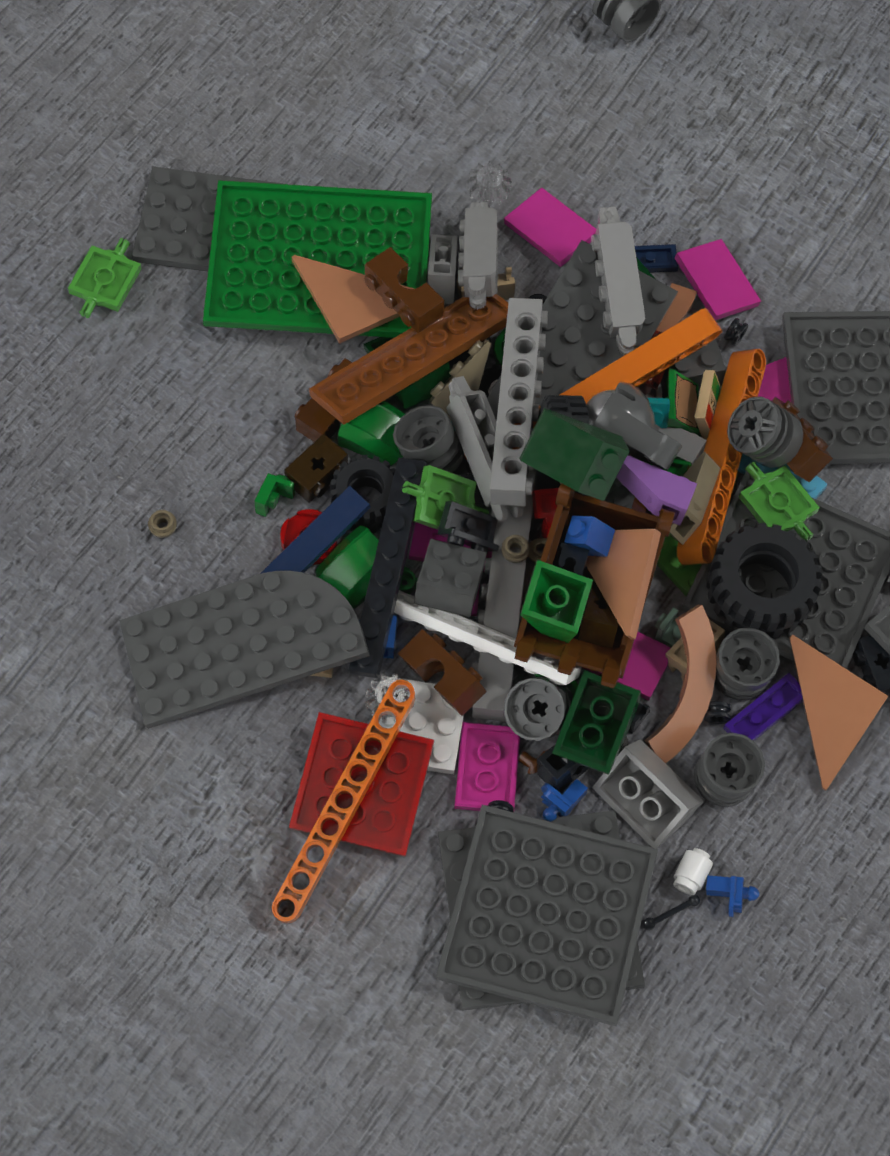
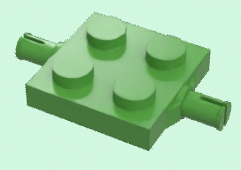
[68,238,142,318]
[739,462,820,541]
[402,465,489,530]

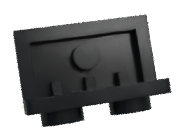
[437,501,499,555]

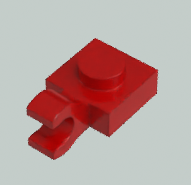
[532,488,559,539]

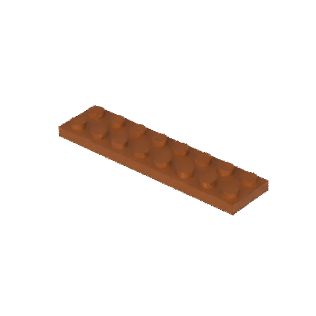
[309,294,508,425]

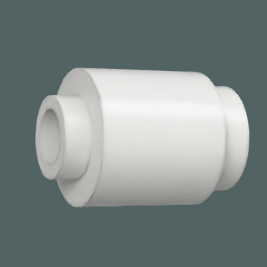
[673,848,713,895]

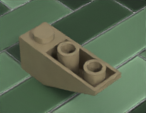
[429,339,491,422]
[651,452,721,545]

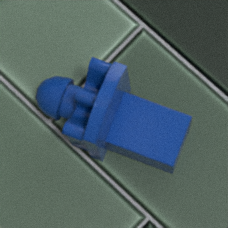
[541,779,588,822]
[706,875,760,917]

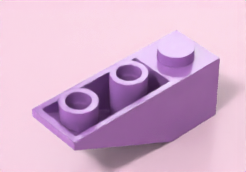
[616,454,697,526]

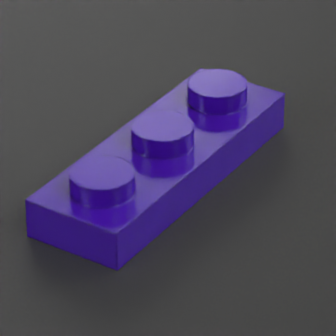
[724,673,803,741]

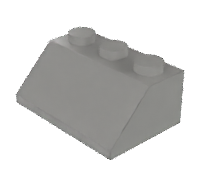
[592,739,704,849]

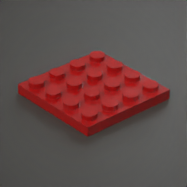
[289,712,435,857]

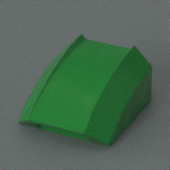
[338,401,405,466]
[316,525,379,609]

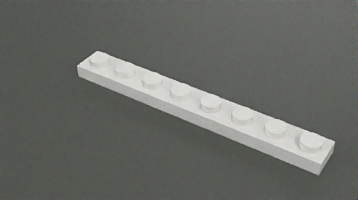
[394,590,582,685]

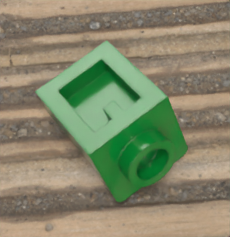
[254,473,295,517]

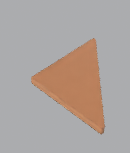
[292,255,414,344]
[586,529,661,639]
[789,634,888,791]

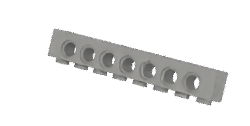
[490,298,548,506]

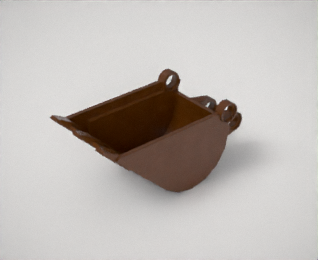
[514,483,675,688]

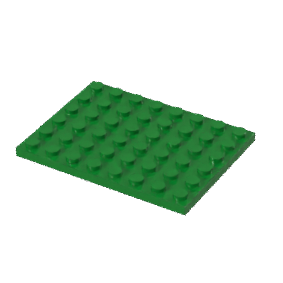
[203,180,432,338]

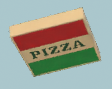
[694,370,721,445]

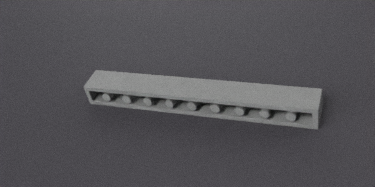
[471,468,537,722]

